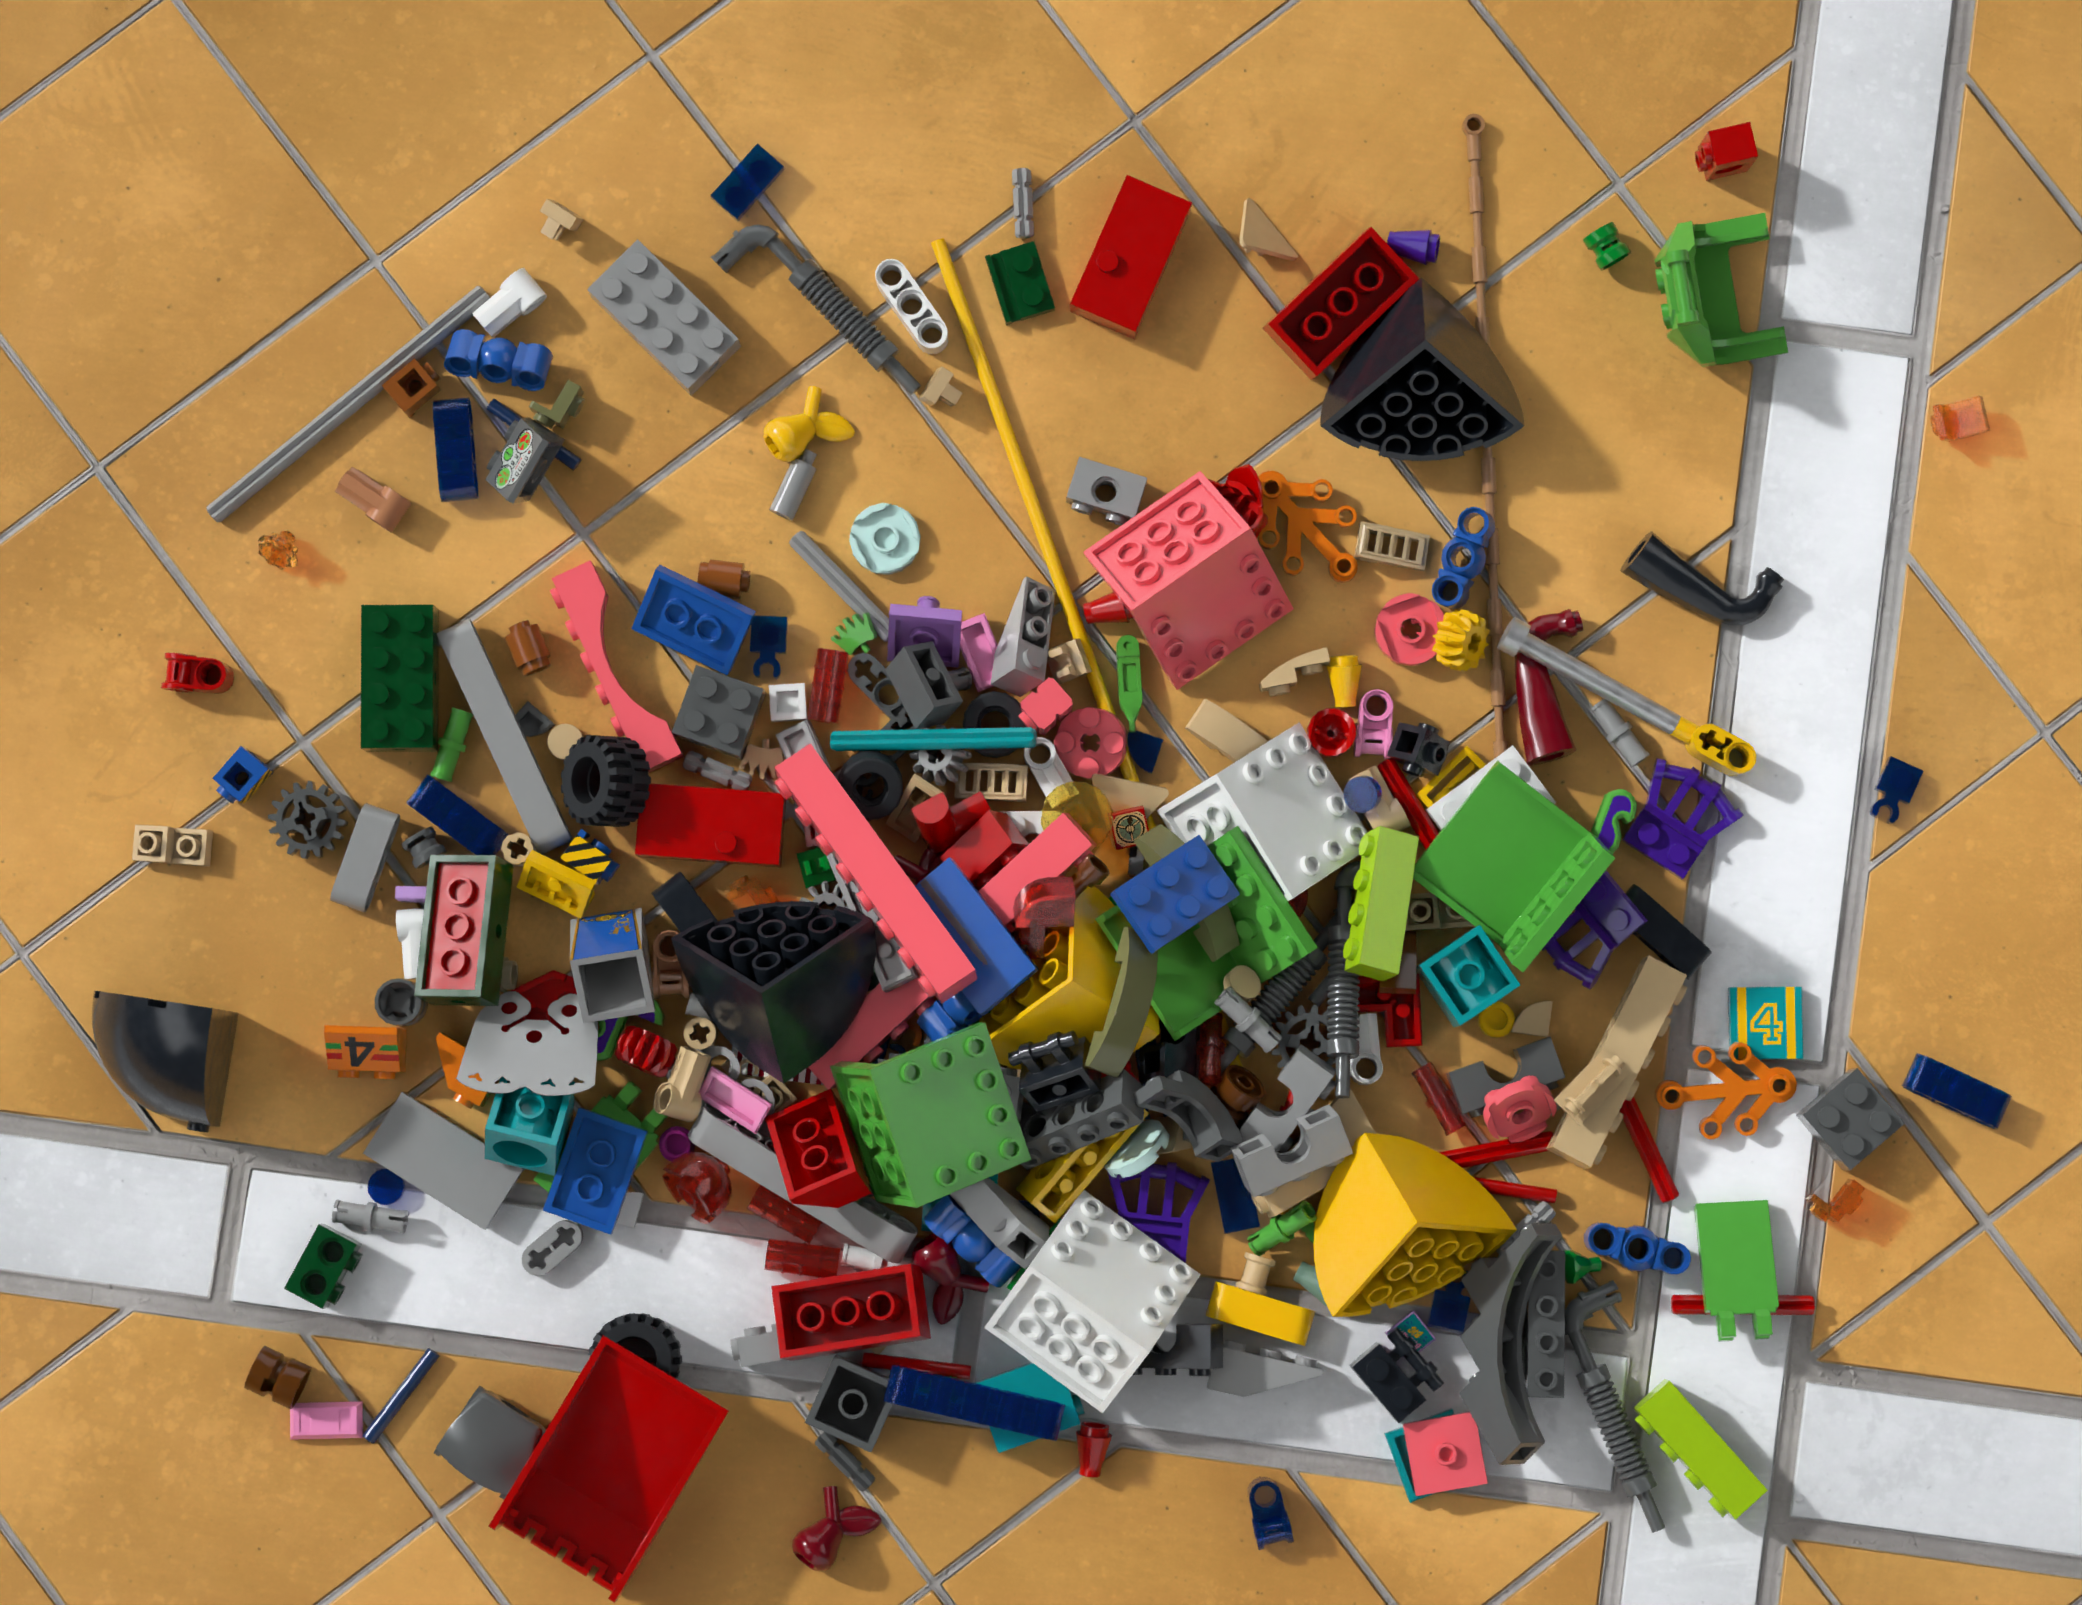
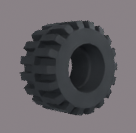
[561,735,651,827]
[588,1313,682,1379]

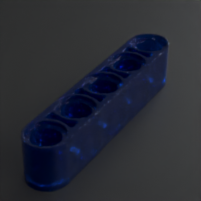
[884,1365,1066,1441]

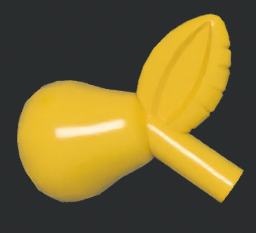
[763,386,855,462]

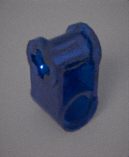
[1247,1477,1294,1550]

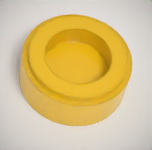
[1478,1002,1515,1038]

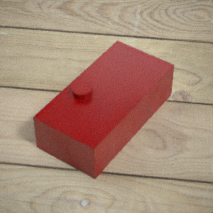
[1070,175,1192,340]
[1262,227,1419,380]
[635,783,786,868]
[771,1264,931,1361]

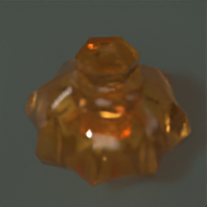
[258,530,298,570]

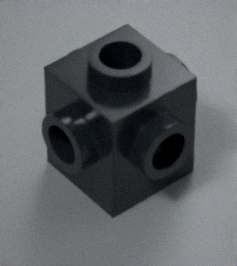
[1387,722,1450,777]

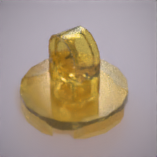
[1041,782,1113,849]

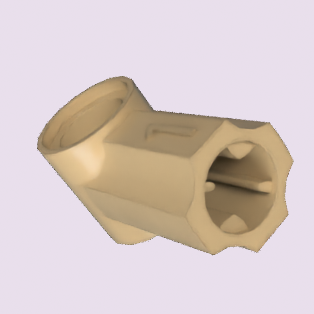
[1348,765,1410,832]
[653,1046,712,1122]

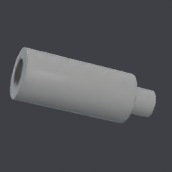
[769,449,817,521]

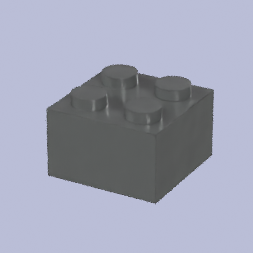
[672,665,766,760]
[1796,1068,1905,1170]
[805,1354,902,1452]

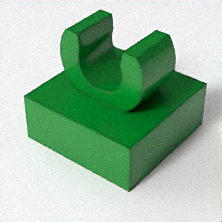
[796,847,837,889]

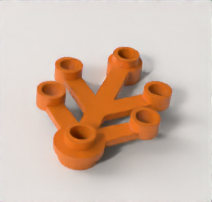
[1258,471,1358,583]
[1655,1042,1797,1139]

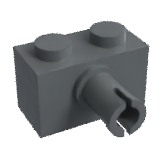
[885,641,972,729]

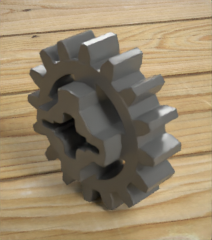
[268,781,348,859]
[1271,1005,1336,1068]

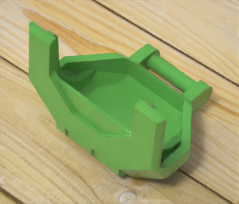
[1655,213,1788,367]

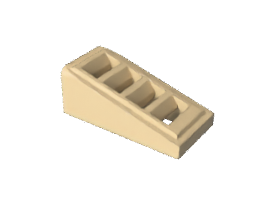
[1354,521,1430,571]
[955,763,1028,803]

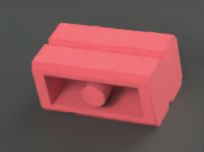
[1018,677,1073,736]

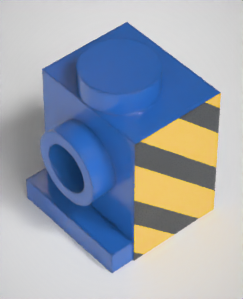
[212,746,274,804]
[561,829,620,885]

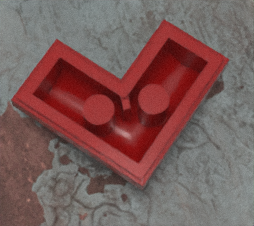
[911,792,992,853]
[1357,974,1423,1048]

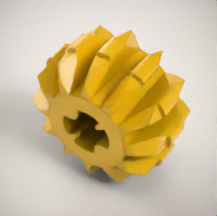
[1432,609,1490,671]

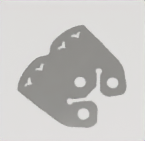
[456,991,598,1096]

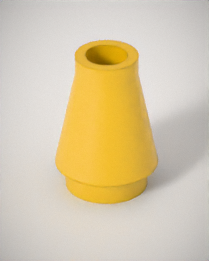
[1326,655,1362,707]

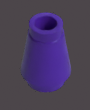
[1387,230,1440,265]

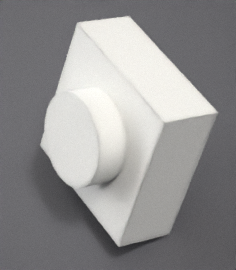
[769,683,807,722]

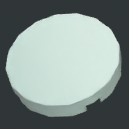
[849,503,921,575]
[1104,1119,1170,1178]

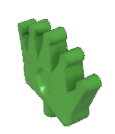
[831,612,877,655]

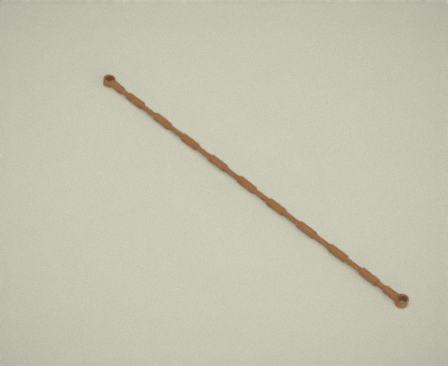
[1462,114,1508,759]

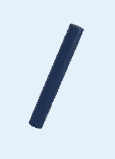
[486,398,582,471]
[362,1348,440,1444]

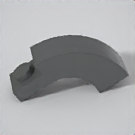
[1133,1070,1244,1162]

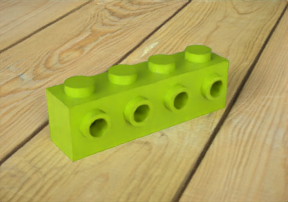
[1343,826,1419,981]
[1633,1379,1768,1520]

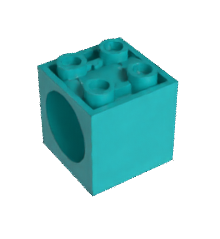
[1416,925,1520,1028]
[485,1077,575,1176]

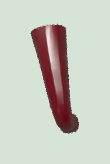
[1515,609,1583,766]

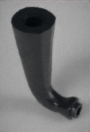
[1620,531,1784,625]

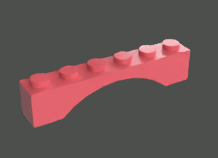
[550,560,684,773]

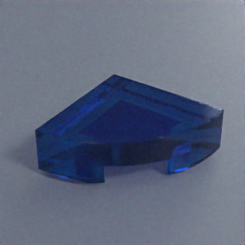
[1128,731,1163,774]

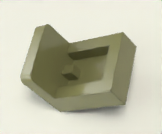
[529,380,585,429]

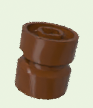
[1210,1065,1265,1129]
[244,1346,312,1409]

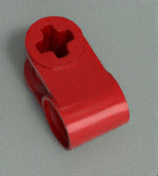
[161,653,234,694]

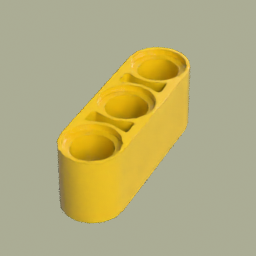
[1205,1281,1316,1346]

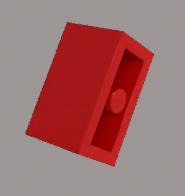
[940,810,1029,891]

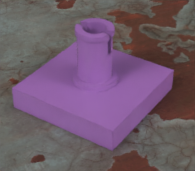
[887,596,962,668]

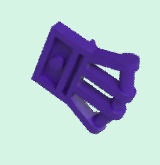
[1622,758,1744,880]
[1542,870,1647,990]
[1107,1162,1210,1263]

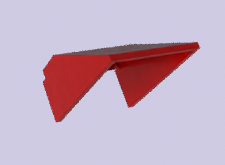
[488,1335,729,1603]

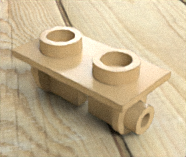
[1554,1049,1629,1126]

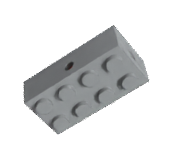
[587,239,741,396]

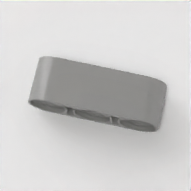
[330,803,400,913]

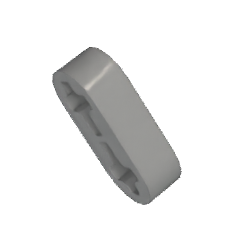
[521,1220,583,1276]

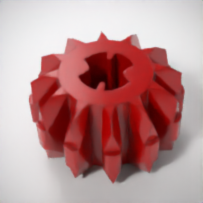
[615,1026,678,1078]

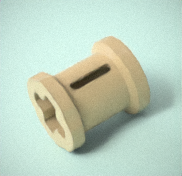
[501,832,537,867]
[684,1017,719,1050]
[1235,1252,1276,1296]

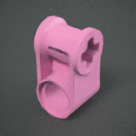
[1354,689,1393,759]

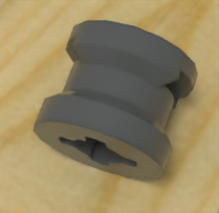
[401,826,447,869]

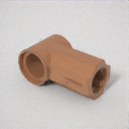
[335,467,412,533]

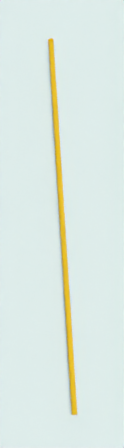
[931,238,1293,1215]

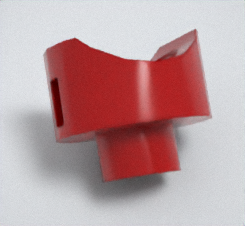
[1307,708,1356,757]

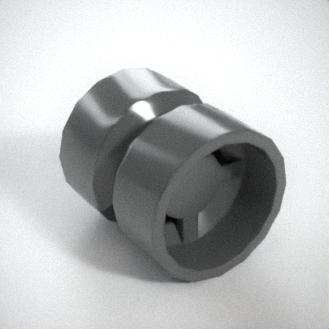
[374,978,428,1027]

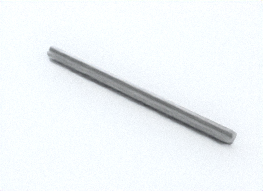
[206,286,490,522]

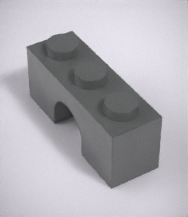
[1445,1037,1565,1118]

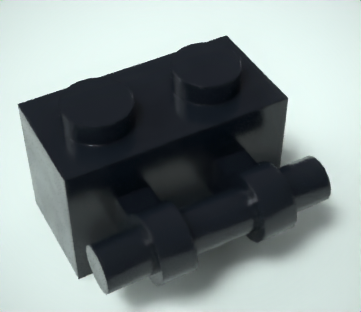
[1008,1031,1102,1112]
[1349,1327,1444,1423]

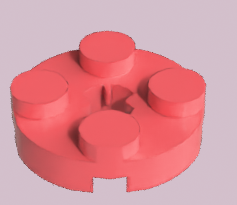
[1374,593,1444,666]
[1054,707,1127,779]
[1483,1076,1557,1142]

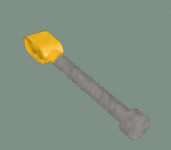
[1497,617,1756,776]

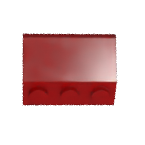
[766,1088,872,1208]

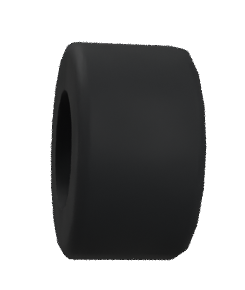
[963,691,1026,758]
[838,751,903,820]

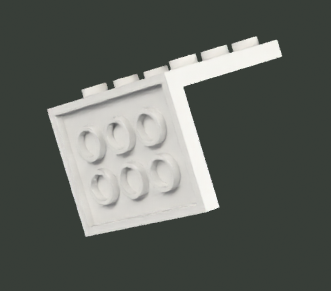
[1156,722,1367,901]
[984,1190,1201,1413]

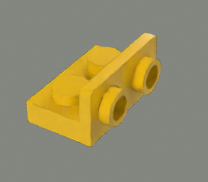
[517,850,597,919]

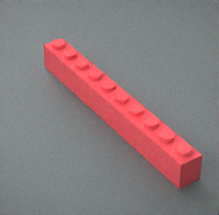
[808,813,1097,1090]

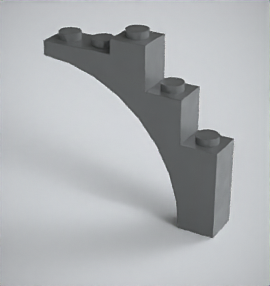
[1459,1223,1562,1465]

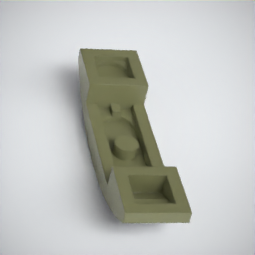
[1134,824,1240,962]
[1085,927,1158,1078]

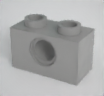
[1066,457,1147,525]

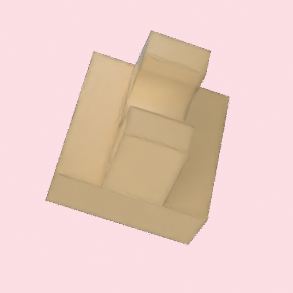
[540,199,584,241]
[918,367,963,407]
[1047,638,1092,684]

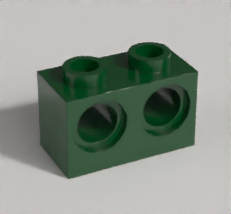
[284,1224,363,1309]

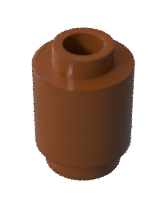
[697,559,751,599]
[505,620,551,676]

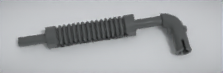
[711,224,921,395]
[1327,861,1361,1098]
[1202,900,1355,1084]
[1565,1280,1665,1533]

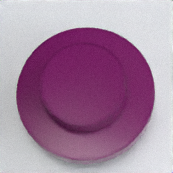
[659,1126,695,1163]

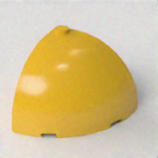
[979,873,1160,1070]
[1313,1133,1517,1317]

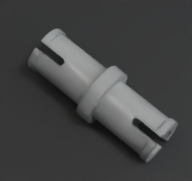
[1589,699,1650,768]
[1214,986,1282,1053]
[332,1200,409,1233]

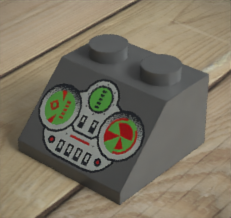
[485,417,565,504]

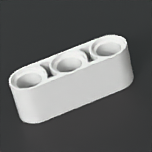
[875,259,948,354]

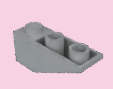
[991,577,1056,697]
[949,1178,1049,1269]
[1207,1340,1324,1397]

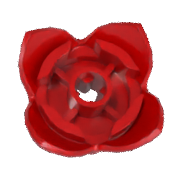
[1208,464,1268,539]

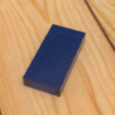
[1210,1158,1260,1234]

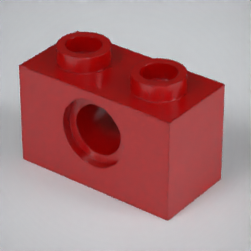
[1695,122,1758,181]

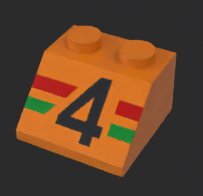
[324,1025,407,1079]

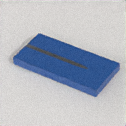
[915,857,1039,1016]

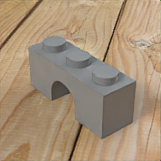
[1239,1044,1336,1153]
[1230,1104,1353,1197]

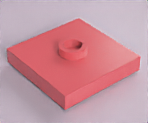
[1402,1412,1488,1496]

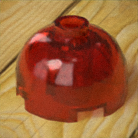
[662,1151,732,1224]

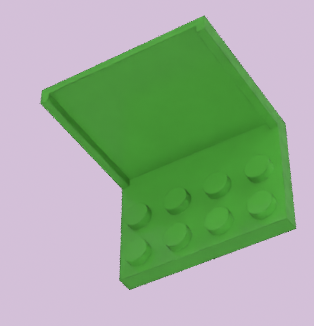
[1413,760,1615,972]
[1095,826,1318,1041]
[830,1022,1031,1208]

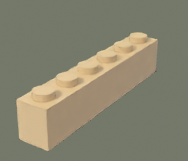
[1546,955,1687,1169]

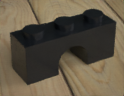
[1139,1018,1197,1084]
[1133,1323,1223,1376]

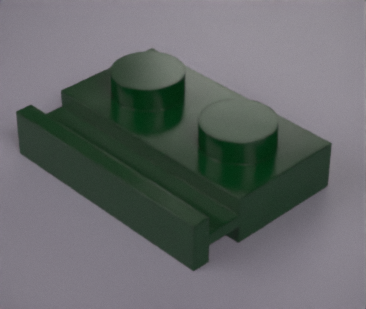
[985,241,1055,325]

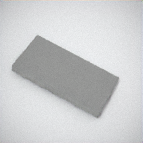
[363,1092,524,1230]

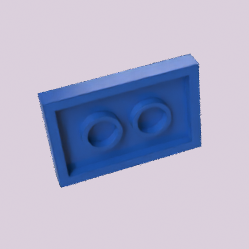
[631,565,756,675]
[1110,835,1240,954]
[543,1107,648,1235]

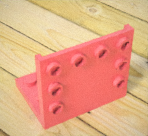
[1083,471,1294,690]

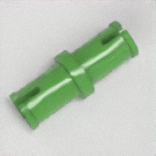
[430,707,473,782]
[1247,1201,1317,1256]

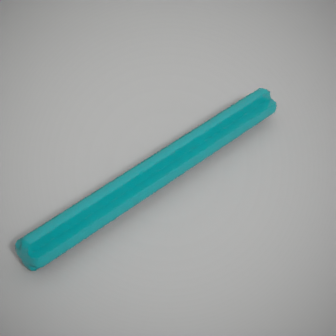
[830,727,1037,751]

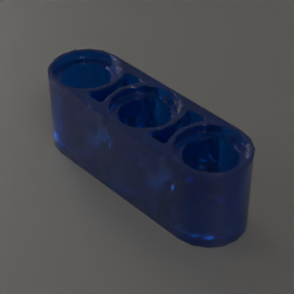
[433,397,478,502]
[406,774,509,855]
[1902,1053,2012,1130]

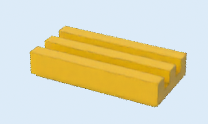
[1416,746,1486,809]

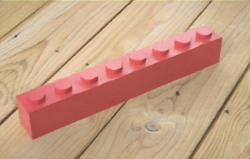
[774,743,977,1004]

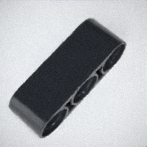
[652,871,718,932]
[1625,884,1712,980]

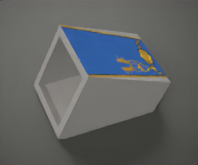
[570,908,655,1023]

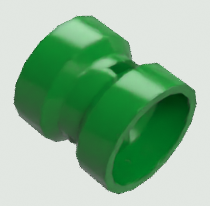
[1583,222,1631,271]

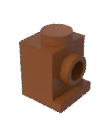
[382,358,441,418]

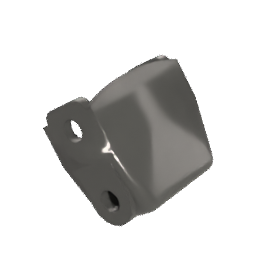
[434,1386,546,1500]

